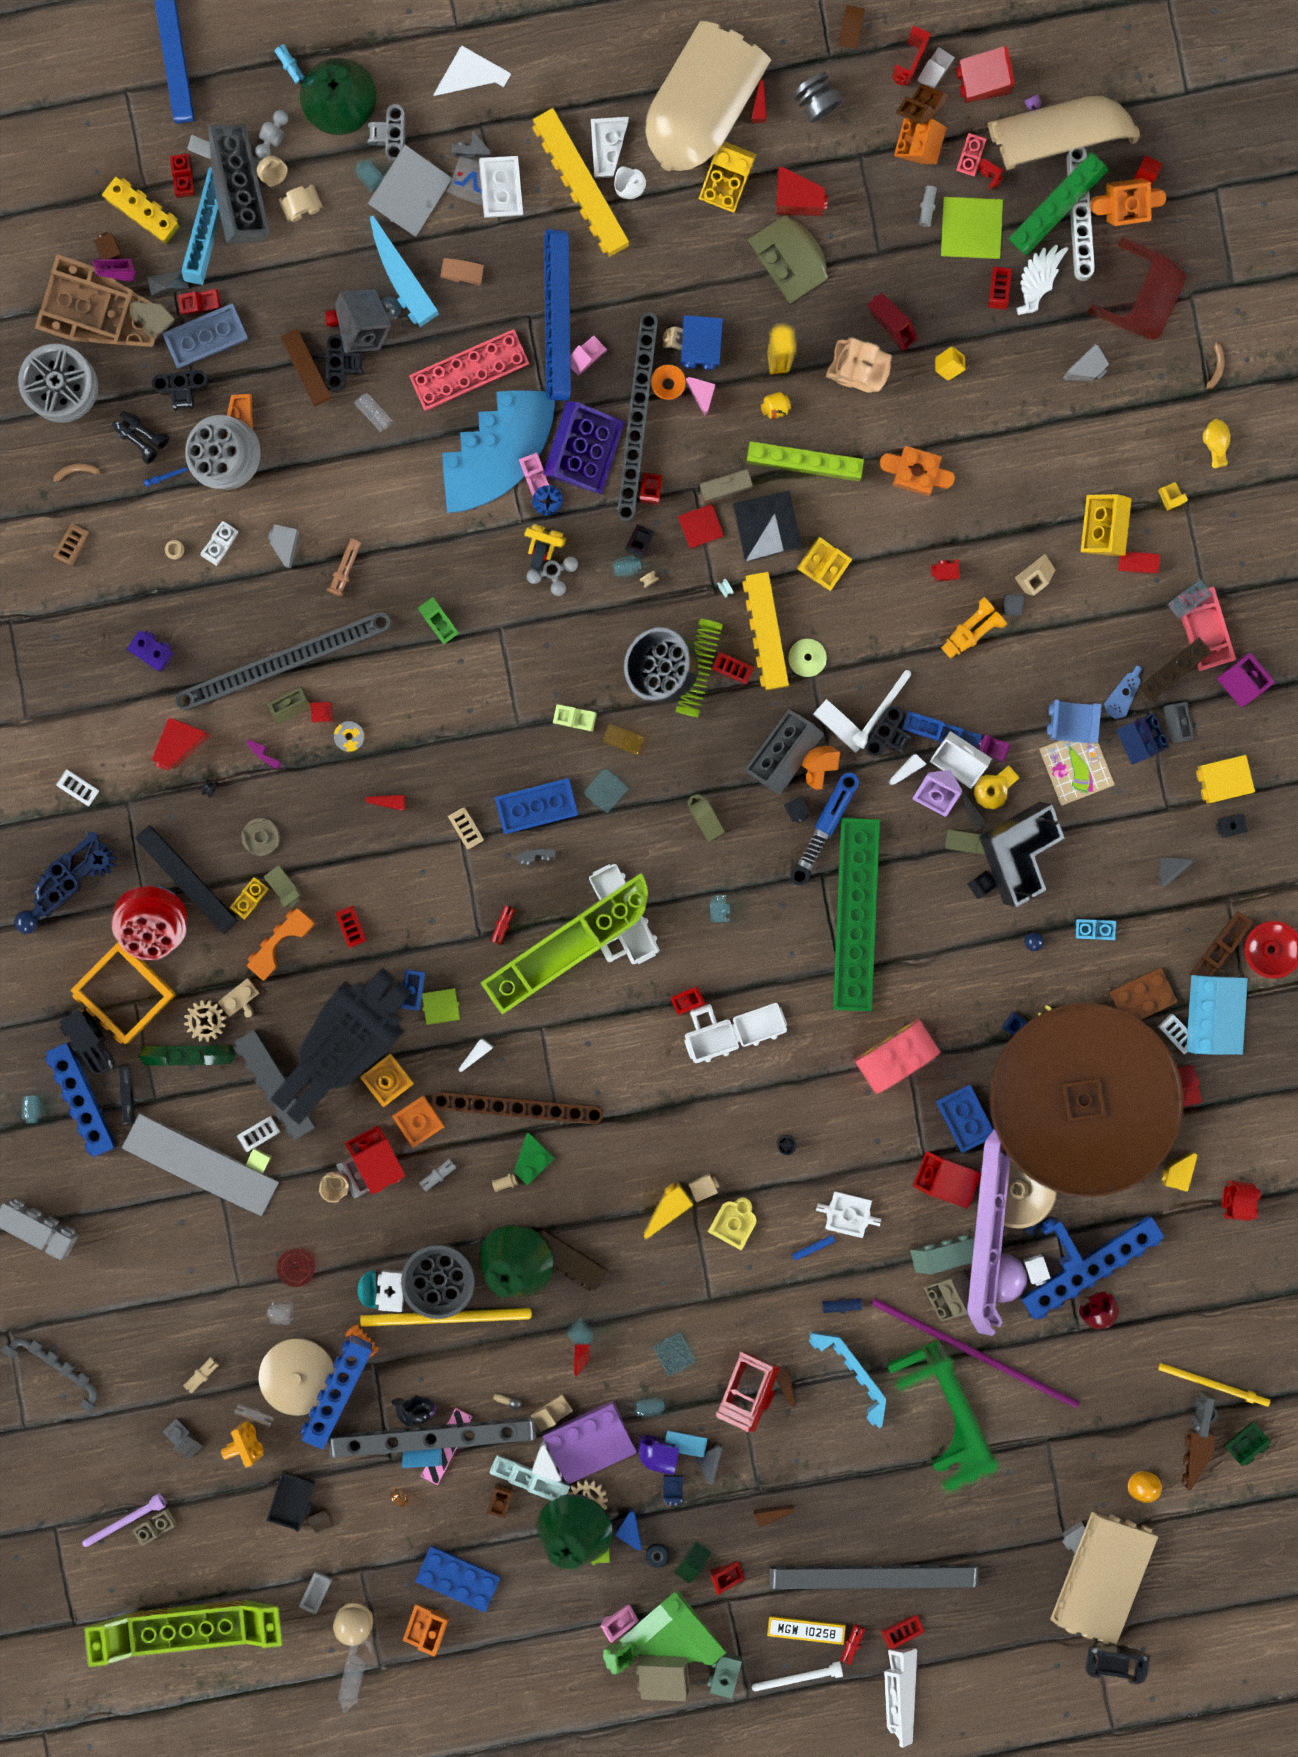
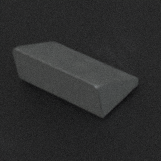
[1164,702,1195,744]

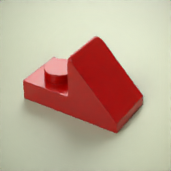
[1177,1065,1202,1107]

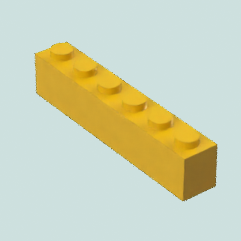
[767,326,794,375]
[742,572,789,691]

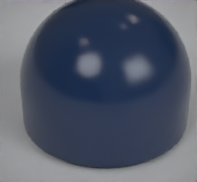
[1024,932,1044,951]

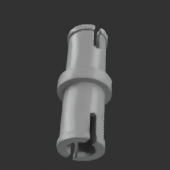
[919,186,937,227]
[419,1159,456,1192]

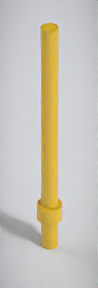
[1158,1363,1270,1407]

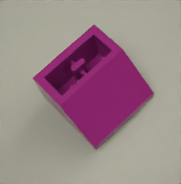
[1216,653,1275,708]

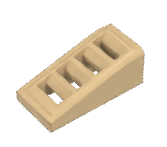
[448,807,484,850]

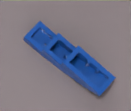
[902,711,983,749]

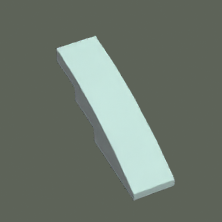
[490,1455,570,1501]

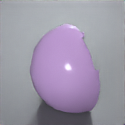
[996,1253,1027,1303]

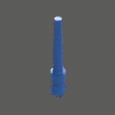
[144,467,188,487]

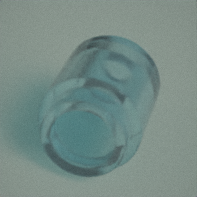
[613,555,641,578]
[21,1096,41,1123]
[636,1396,665,1418]

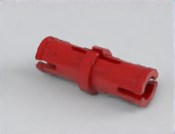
[490,905,516,945]
[840,1624,866,1665]

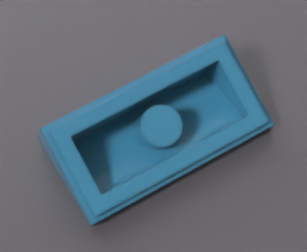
[402,1448,442,1468]

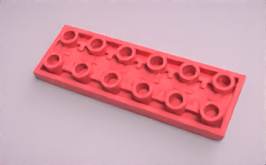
[409,329,530,411]

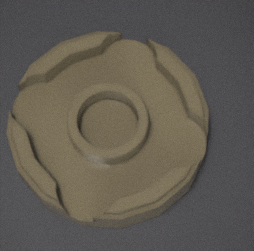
[241,818,280,856]

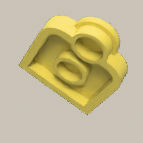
[707,1198,756,1250]

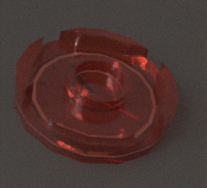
[277,1248,316,1287]

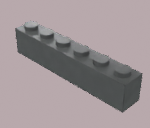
[234,1029,317,1140]

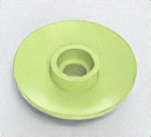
[788,639,827,677]

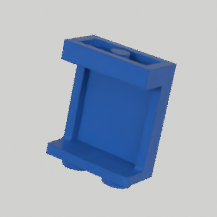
[680,315,723,370]
[1039,1217,1083,1272]

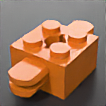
[1089,178,1166,226]
[880,446,955,497]

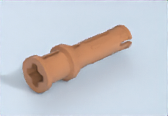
[326,538,362,597]

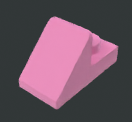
[570,336,607,376]
[601,1604,639,1643]

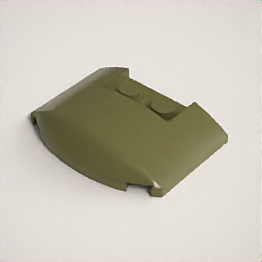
[747,215,828,305]

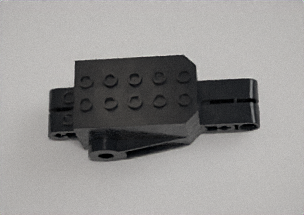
[270,967,412,1125]

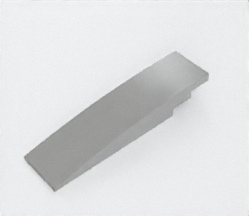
[122,1113,279,1216]

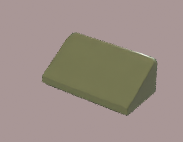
[268,687,311,724]

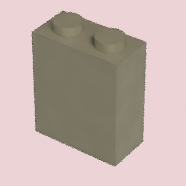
[636,1655,690,1701]

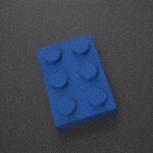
[935,1084,993,1153]

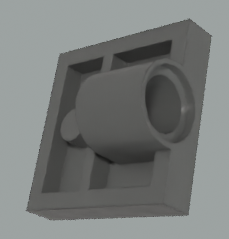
[1191,1391,1218,1437]

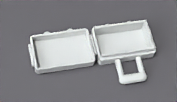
[589,864,659,964]
[684,1003,787,1063]

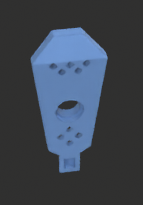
[1104,665,1143,719]

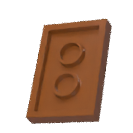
[1109,967,1178,1020]

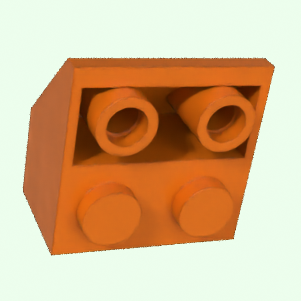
[894,119,947,164]

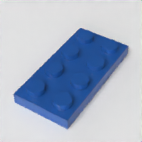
[494,778,578,834]
[415,1545,501,1613]

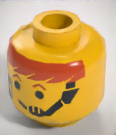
[761,392,791,420]

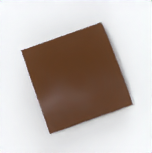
[896,84,949,125]

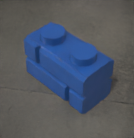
[400,969,426,1011]

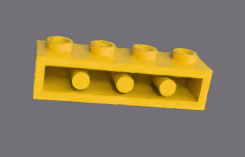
[102,176,180,245]

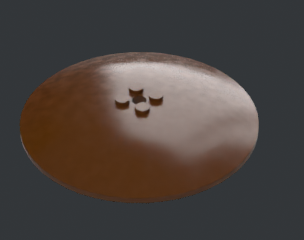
[990,1003,1183,1197]

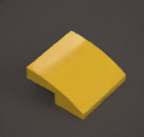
[797,537,852,591]

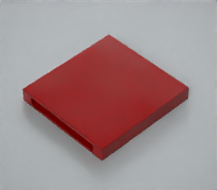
[678,504,724,549]

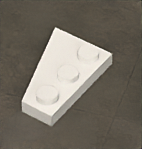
[591,117,629,178]

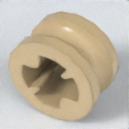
[640,571,659,588]

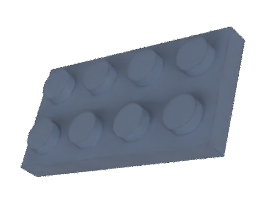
[162,303,249,370]

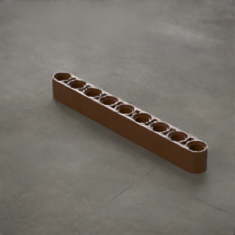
[432,1091,603,1124]

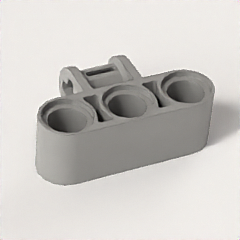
[367,104,406,164]

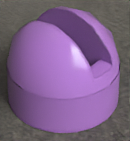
[1024,94,1041,111]

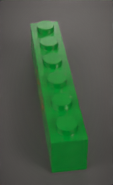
[1008,152,1108,256]

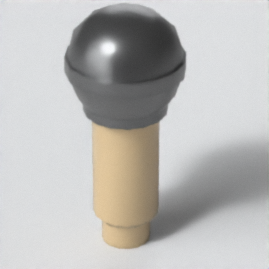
[493,1394,522,1410]

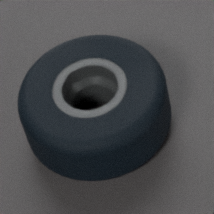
[646,1544,669,1568]

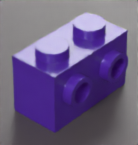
[127,630,174,672]

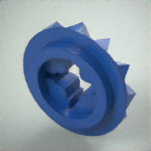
[532,485,563,516]

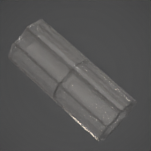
[354,393,393,432]

